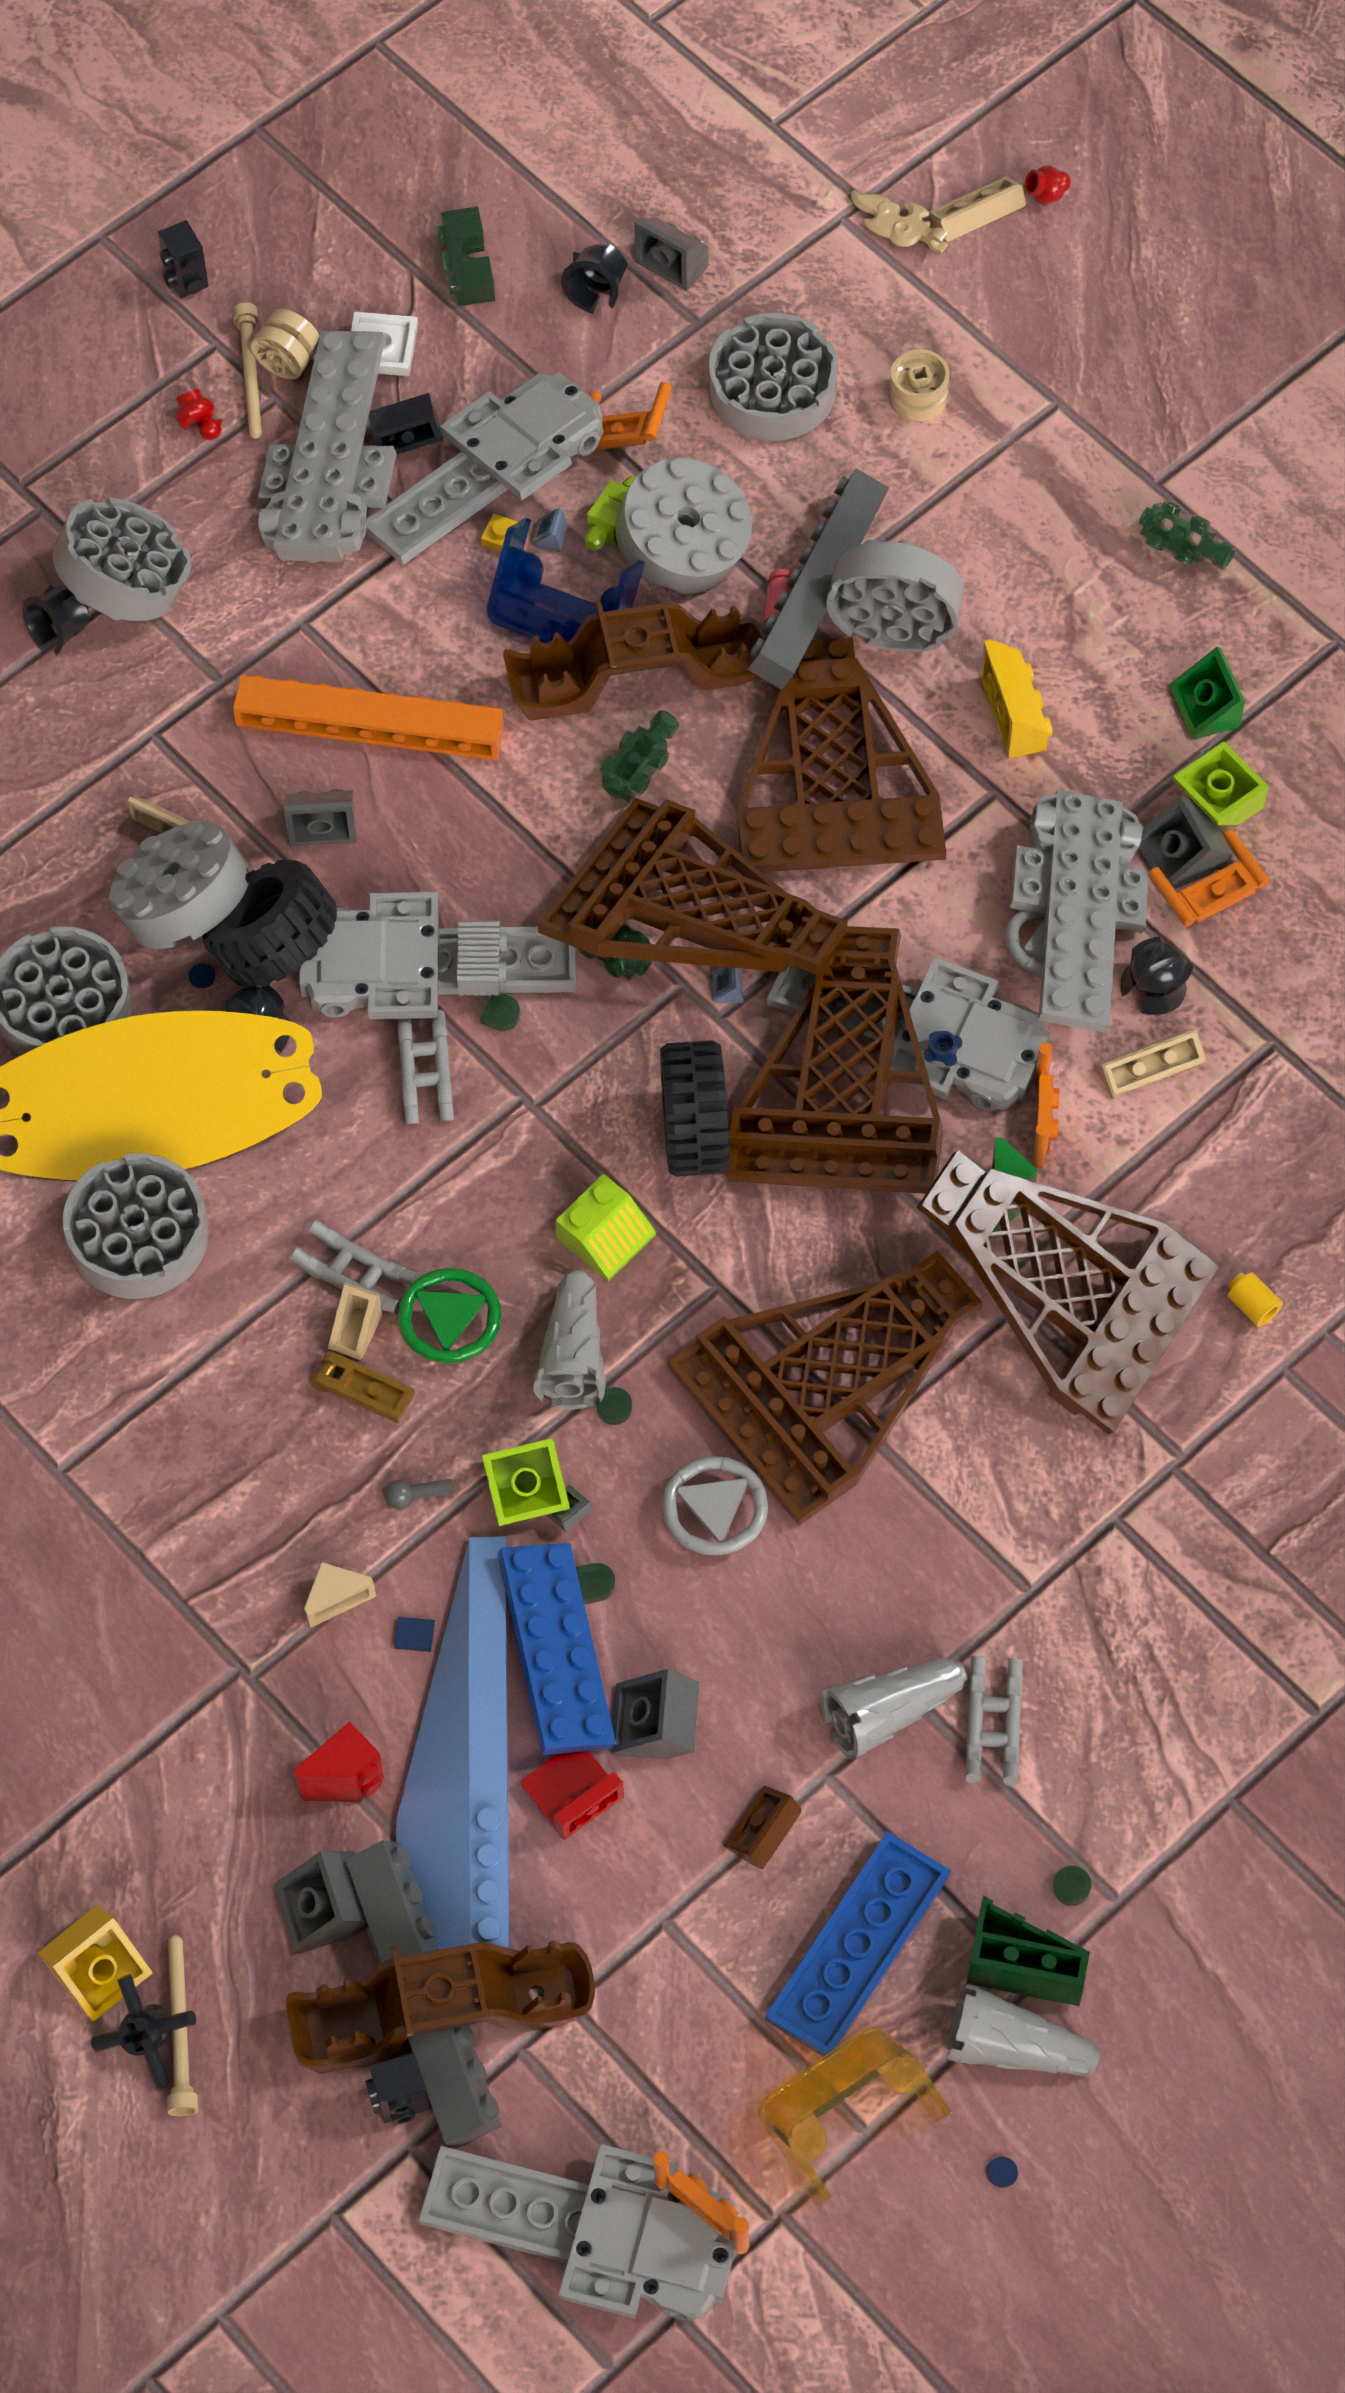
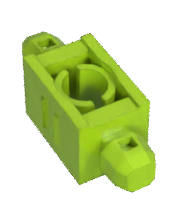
[585,476,636,551]

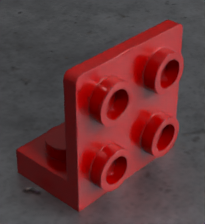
[521,1751,624,1840]

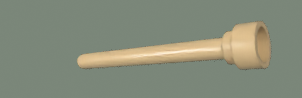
[232,303,262,439]
[167,1935,199,2117]

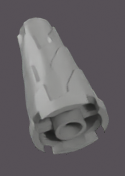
[533,1271,606,1409]
[821,1658,967,1760]
[945,1984,1100,2077]

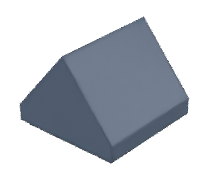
[532,508,568,552]
[712,967,744,1003]

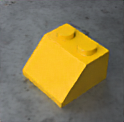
[38,1904,153,2022]

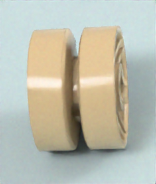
[251,309,320,380]
[889,349,949,421]

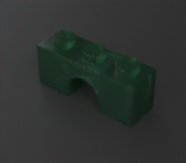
[436,206,495,307]

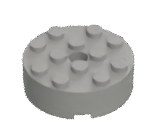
[709,313,838,441]
[615,458,752,594]
[53,498,191,621]
[826,540,965,653]
[109,820,250,949]
[0,926,132,1056]
[63,1153,209,1299]

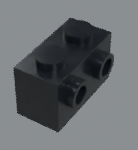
[158,220,209,298]
[369,393,443,455]
[365,2053,429,2125]

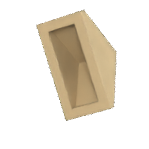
[328,1282,382,1360]
[304,1562,376,1628]

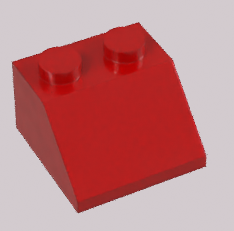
[293,1721,384,1802]

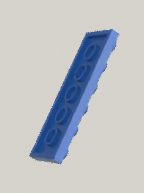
[497,1543,616,1755]
[765,1831,951,2061]

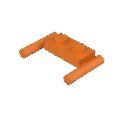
[589,382,672,450]
[1147,829,1270,927]
[1031,1042,1060,1168]
[653,2151,749,2254]

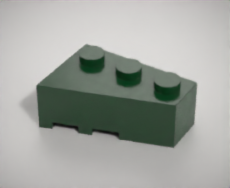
[966,1895,1090,2006]

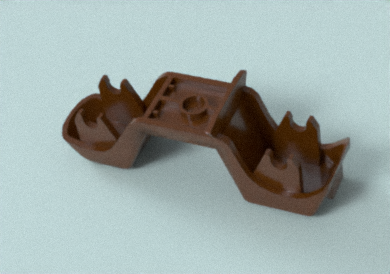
[503,600,766,721]
[286,1940,595,2074]

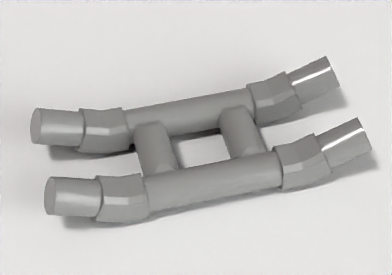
[397,1010,454,1125]
[289,1219,421,1314]
[965,1656,1023,1786]

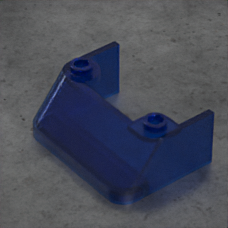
[487,518,645,643]

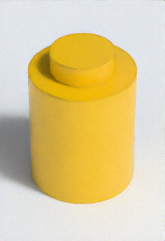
[1228,1272,1283,1327]

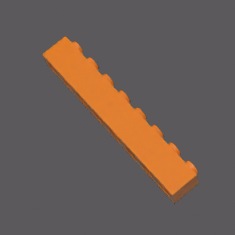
[233,675,505,761]

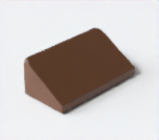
[723,1786,802,1869]

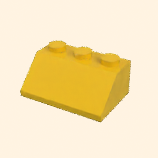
[980,639,1052,759]

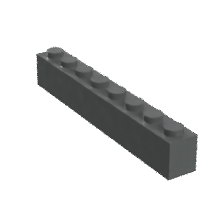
[748,468,889,690]
[346,1840,502,2145]

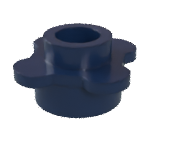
[924,1031,963,1066]

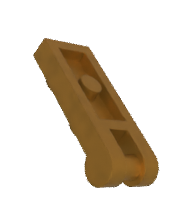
[309,1351,415,1424]

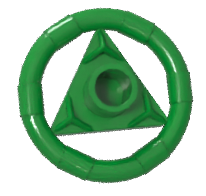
[397,1268,502,1363]

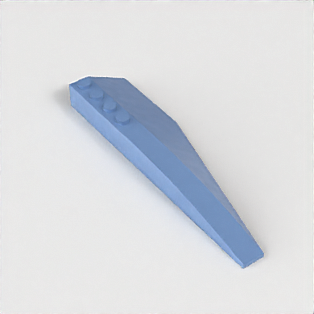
[396,1536,510,1950]

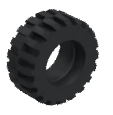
[202,859,337,987]
[660,1040,729,1177]

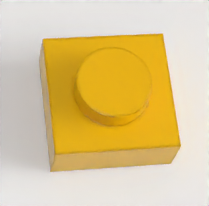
[481,513,524,556]

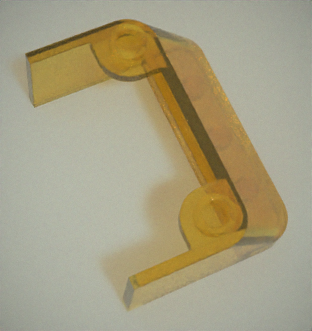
[758,2026,952,2205]

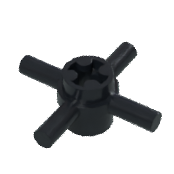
[91,1974,196,2088]

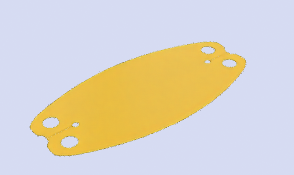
[0,1011,322,1181]

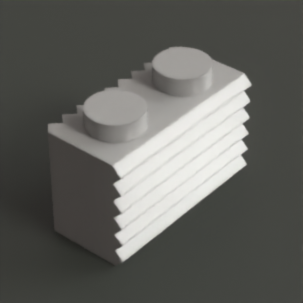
[457,921,507,996]

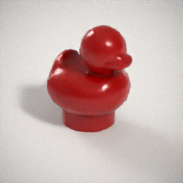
[1024,165,1071,205]
[175,389,223,440]

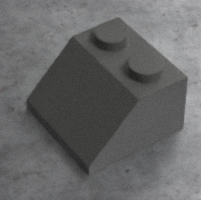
[634,218,708,291]
[284,789,357,847]
[1139,796,1234,889]
[610,1669,699,1759]
[273,1851,368,1954]

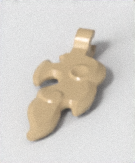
[851,190,948,254]

